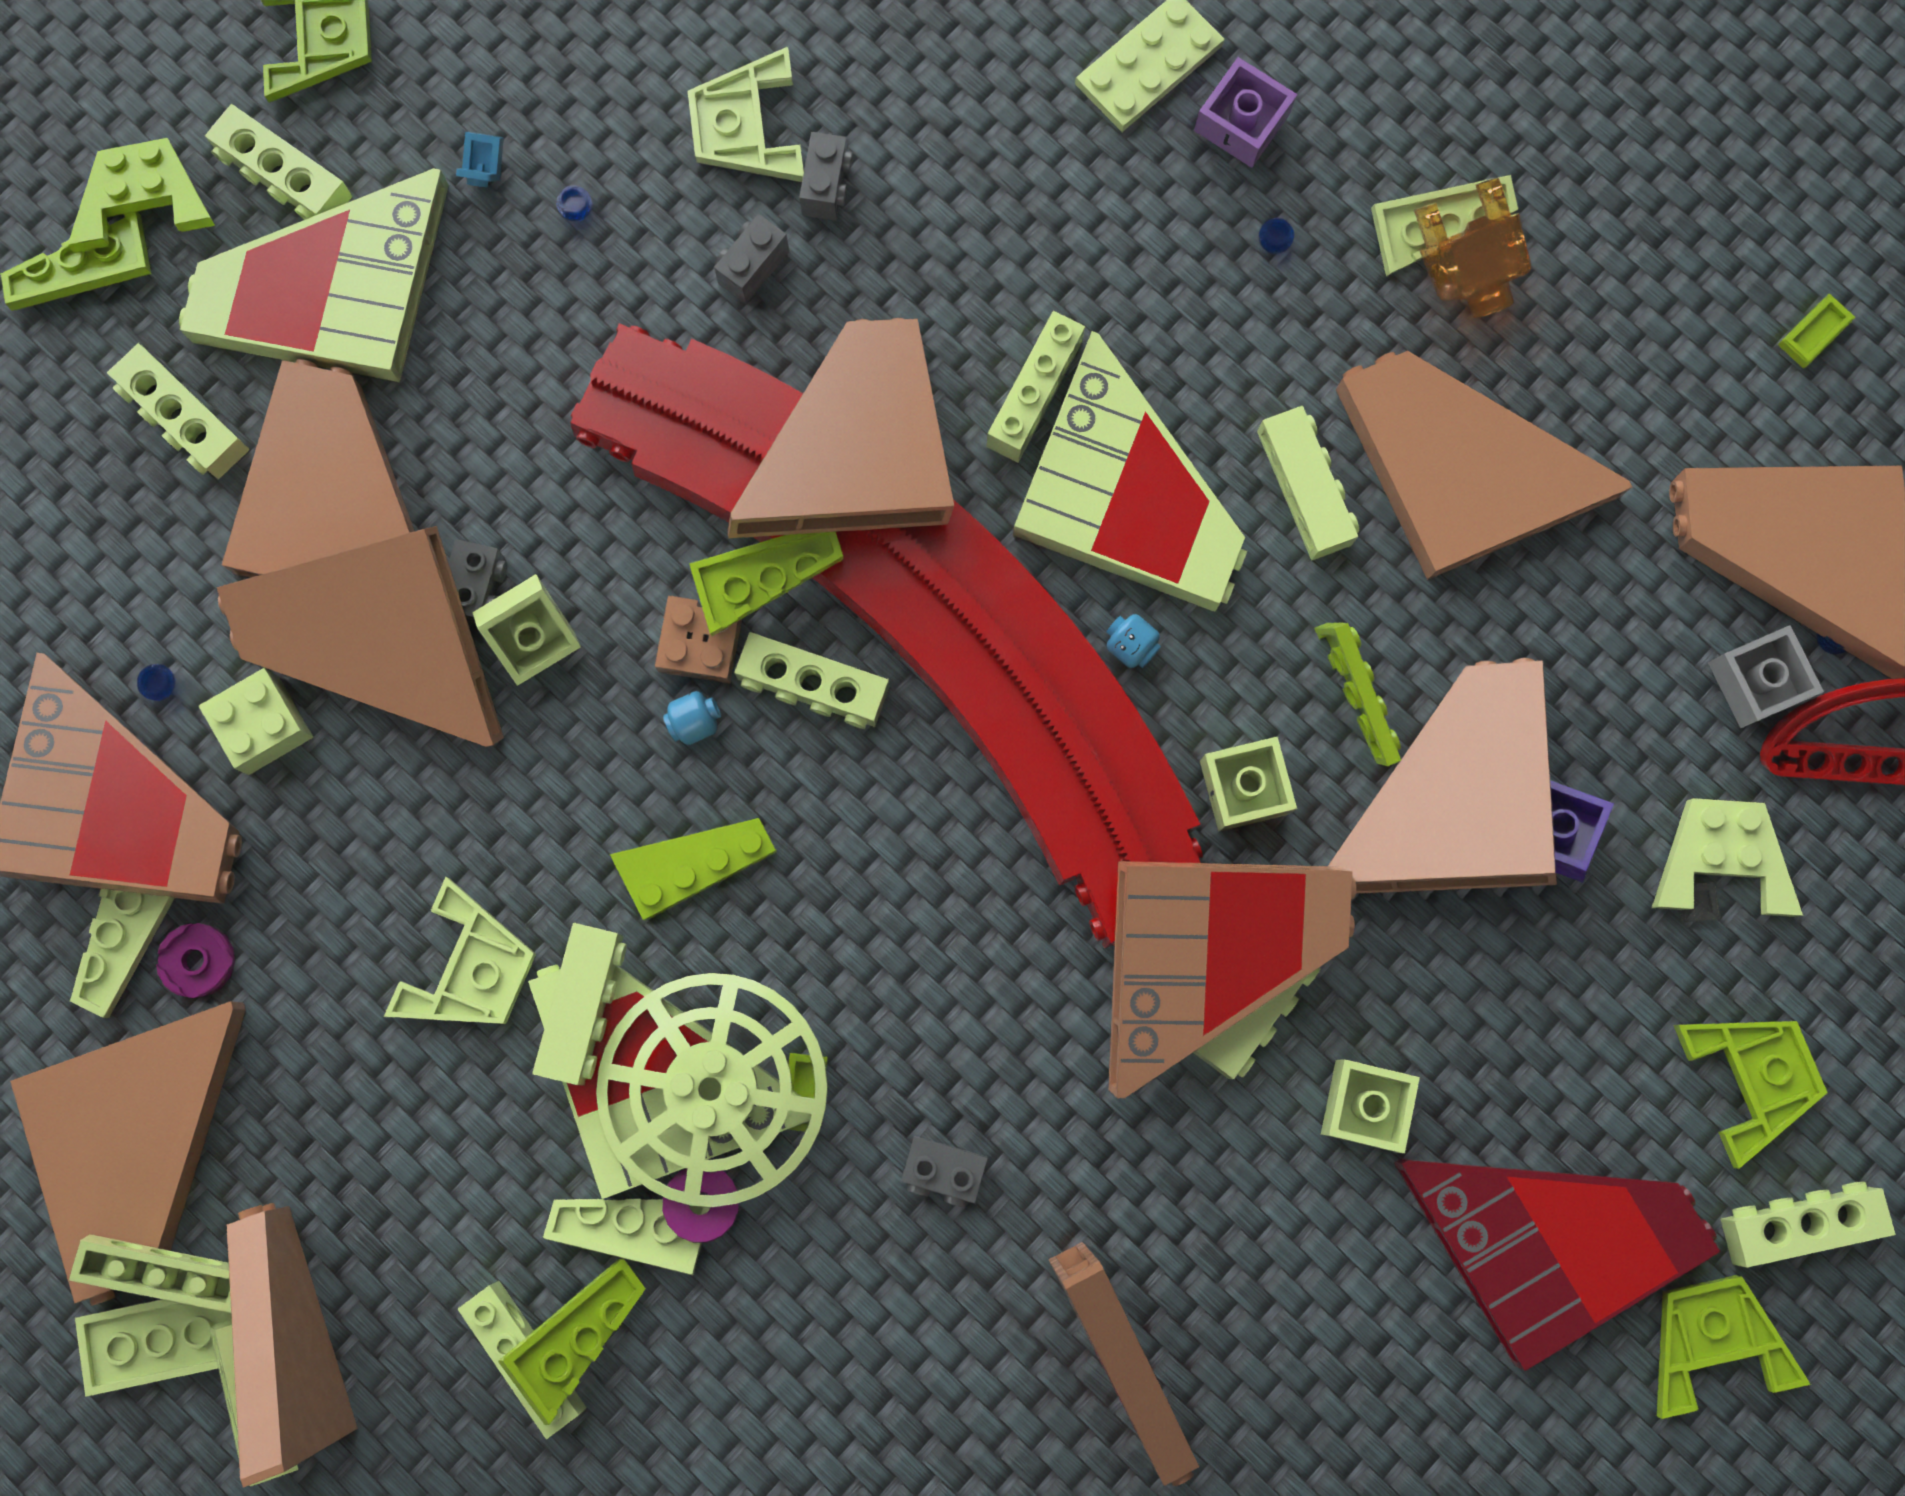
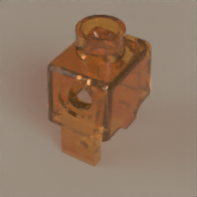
[1414,178,1532,318]

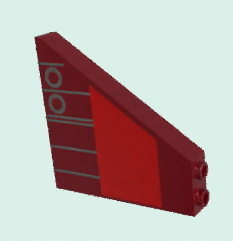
[1394,1159,1721,1371]

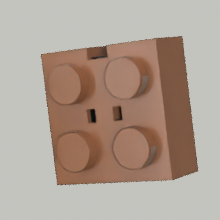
[655,596,742,684]

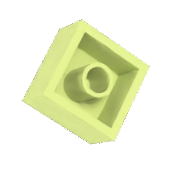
[472,574,581,686]
[199,668,313,775]
[1200,737,1297,832]
[1321,1059,1420,1153]

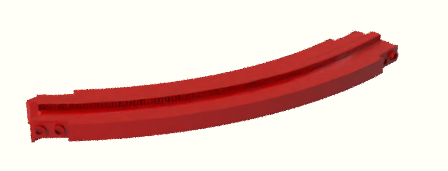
[570,323,1203,949]

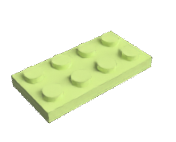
[1075,0,1225,132]
[75,1299,232,1397]

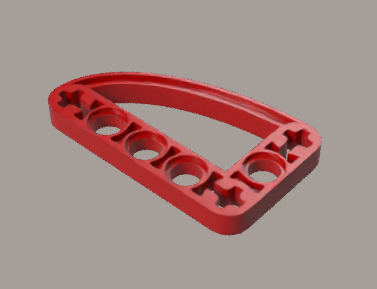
[1760,678,1905,785]

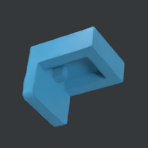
[456,132,504,187]

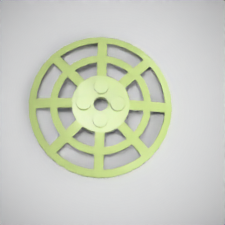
[596,973,828,1207]

